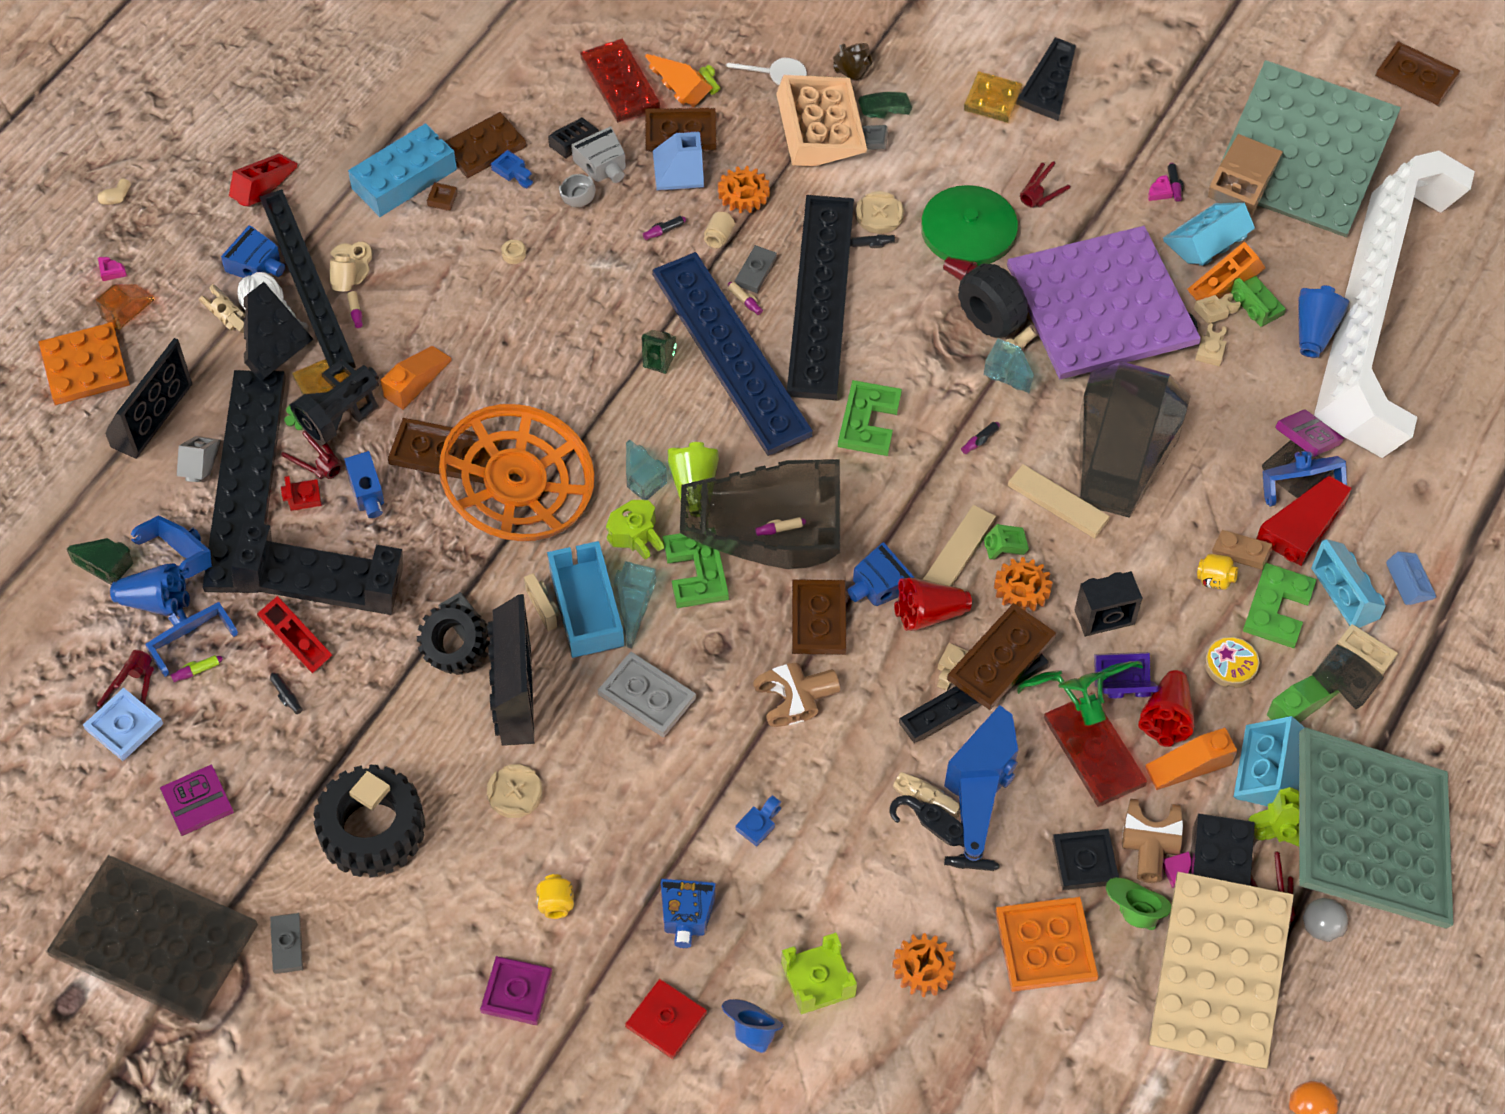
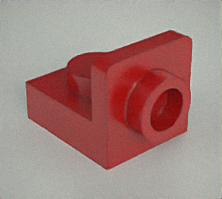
[281,476,322,511]

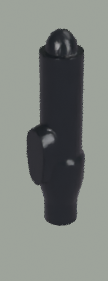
[850,234,895,248]
[270,672,303,714]
[944,854,1000,871]

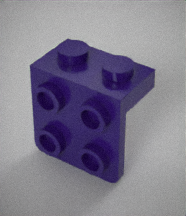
[1094,652,1158,698]

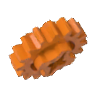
[718,166,770,213]
[994,557,1052,611]
[892,933,956,997]

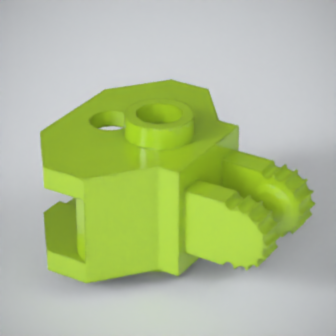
[606,499,664,559]
[1248,787,1299,847]

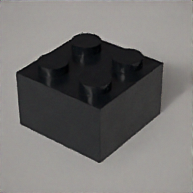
[1074,571,1143,637]

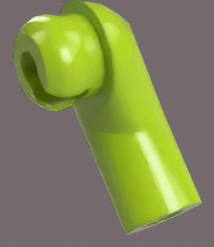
[699,65,721,95]

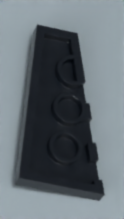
[1016,37,1076,121]

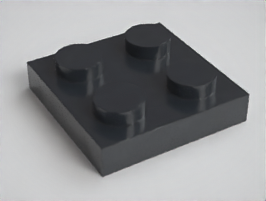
[1052,829,1119,891]

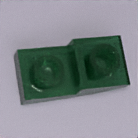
[858,92,913,119]

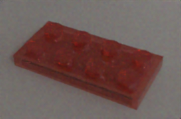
[580,38,660,123]
[1044,693,1147,807]

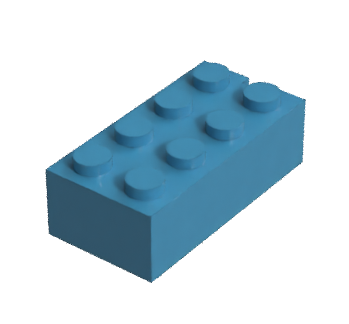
[348,123,457,217]
[547,541,624,658]

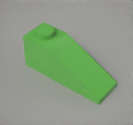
[1267,669,1344,723]

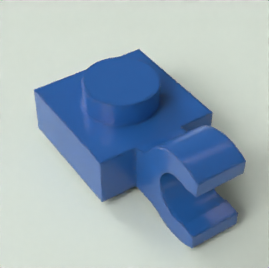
[491,150,533,189]
[735,795,781,847]

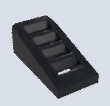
[548,117,599,159]

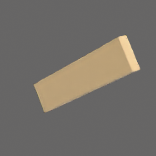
[1008,464,1110,539]
[923,505,996,586]

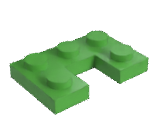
[838,380,902,456]
[663,528,729,608]
[1243,563,1316,648]

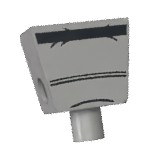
[572,126,626,183]

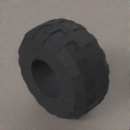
[958,263,1028,338]

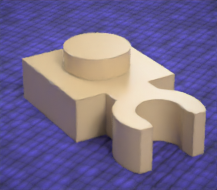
[1194,294,1241,324]
[1195,323,1226,367]

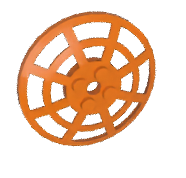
[439,404,594,541]

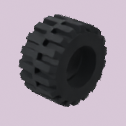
[417,603,490,675]

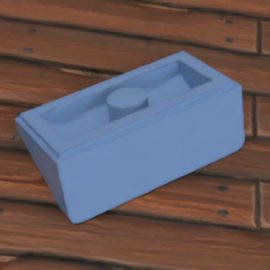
[1386,551,1436,605]

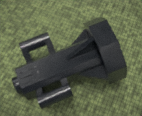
[289,359,379,446]

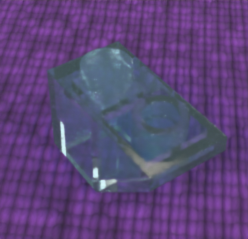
[983,338,1034,393]
[626,439,667,500]

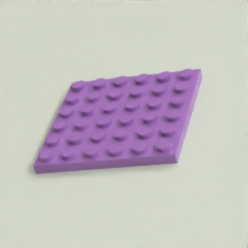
[1007,226,1201,380]

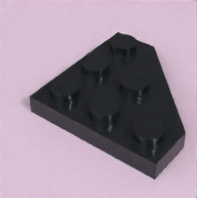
[244,282,313,381]

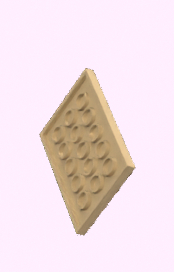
[1149,872,1294,1069]

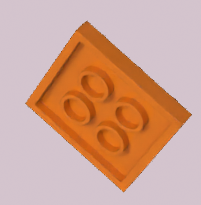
[38,322,130,405]
[995,897,1098,992]

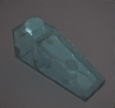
[614,561,656,649]

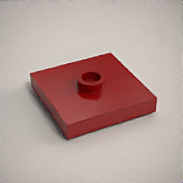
[625,979,707,1059]

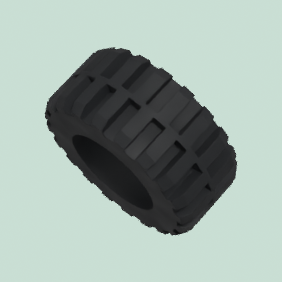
[313,764,425,878]

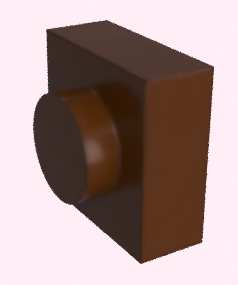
[427,182,458,211]

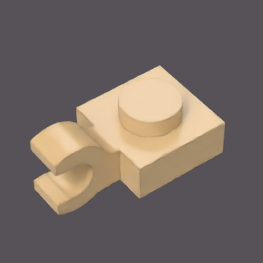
[937,643,968,691]

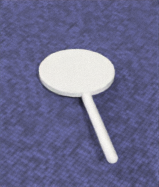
[726,58,807,85]

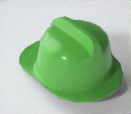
[1106,877,1172,930]

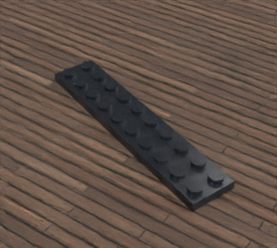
[787,195,854,400]
[203,370,286,593]

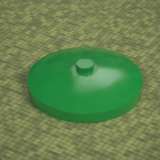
[921,185,1018,266]

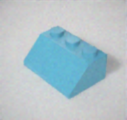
[1163,203,1255,266]
[1311,539,1386,628]
[1233,716,1305,807]

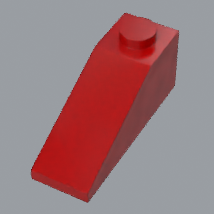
[229,153,298,207]
[257,596,332,673]

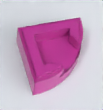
[1148,175,1173,201]
[98,257,127,281]
[1163,851,1191,888]

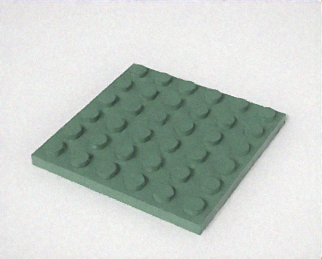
[1220,60,1401,238]
[1299,727,1453,929]

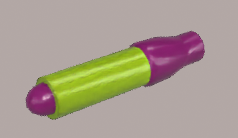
[170,655,223,682]

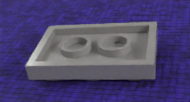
[598,652,696,738]

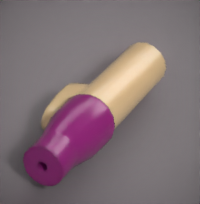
[728,282,763,315]
[347,290,363,328]
[755,517,806,536]

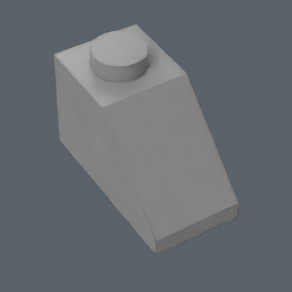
[177,436,221,482]

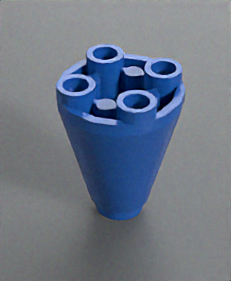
[1298,285,1349,358]
[110,563,190,617]

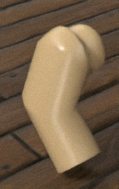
[97,179,131,205]
[1003,325,1038,355]

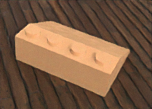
[777,75,867,166]

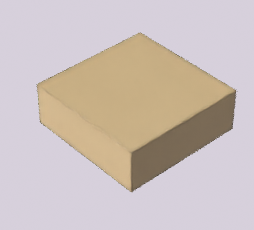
[349,771,391,811]

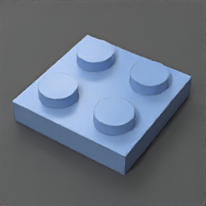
[83,688,163,761]

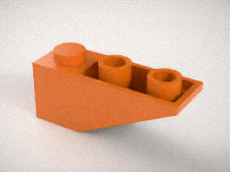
[645,54,713,107]

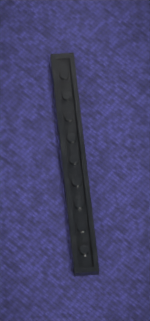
[260,189,356,374]

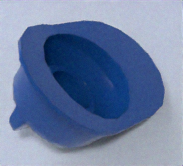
[722,999,784,1053]

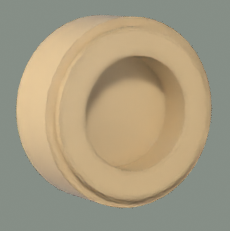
[501,240,526,264]

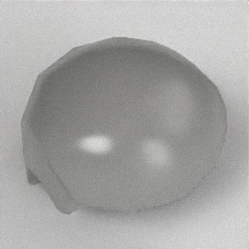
[559,174,595,207]
[1303,898,1348,942]

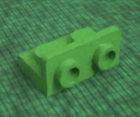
[1231,276,1286,327]

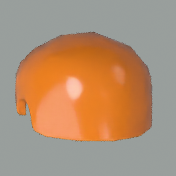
[1289,1081,1338,1114]

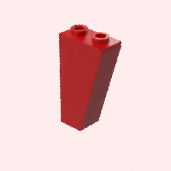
[1256,476,1352,566]

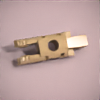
[199,284,246,335]
[893,772,960,819]

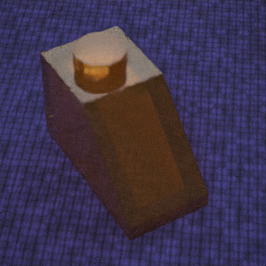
[95,284,155,330]

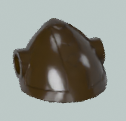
[833,43,873,80]

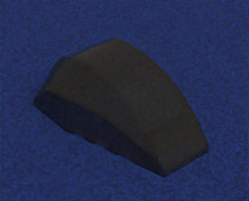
[1079,361,1191,518]
[680,459,841,569]

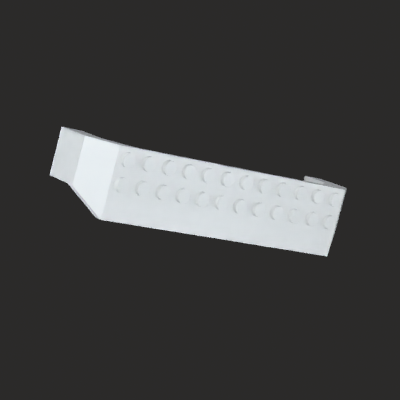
[1314,151,1475,458]

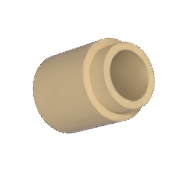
[704,212,735,248]
[330,254,355,291]

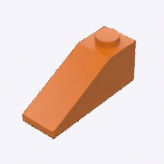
[1187,241,1265,301]
[380,346,452,410]
[1145,727,1237,790]

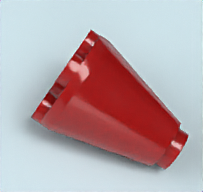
[894,578,972,631]
[1138,670,1195,747]

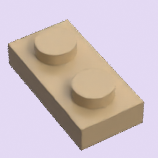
[524,573,559,631]
[1336,624,1398,677]

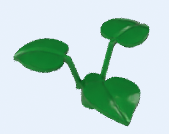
[1017,661,1143,726]

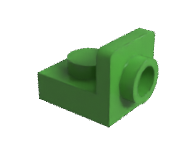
[984,524,1029,560]

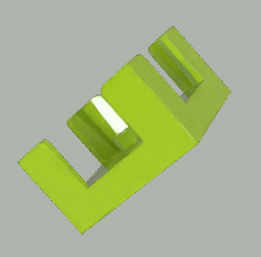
[781,932,857,1015]

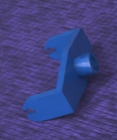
[1262,451,1347,507]
[131,515,212,578]
[145,602,238,677]

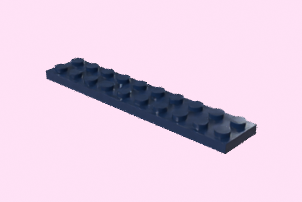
[652,252,813,456]

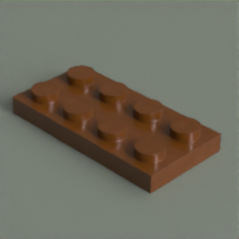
[388,418,502,484]
[947,603,1056,710]

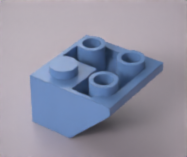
[653,132,704,190]

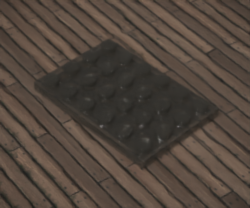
[46,855,258,1024]

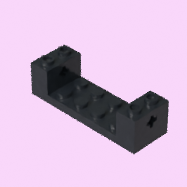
[231,521,403,615]

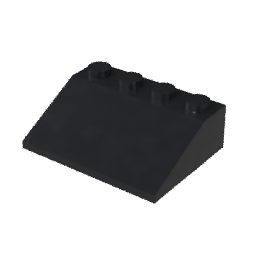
[105,338,193,459]

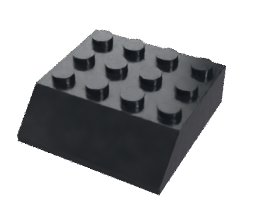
[488,594,535,746]

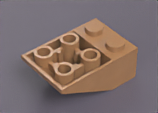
[1208,134,1283,215]

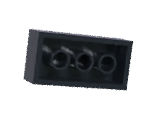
[1189,813,1255,886]

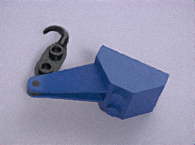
[889,705,1018,861]

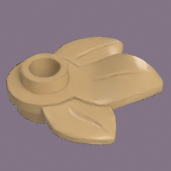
[330,242,372,285]

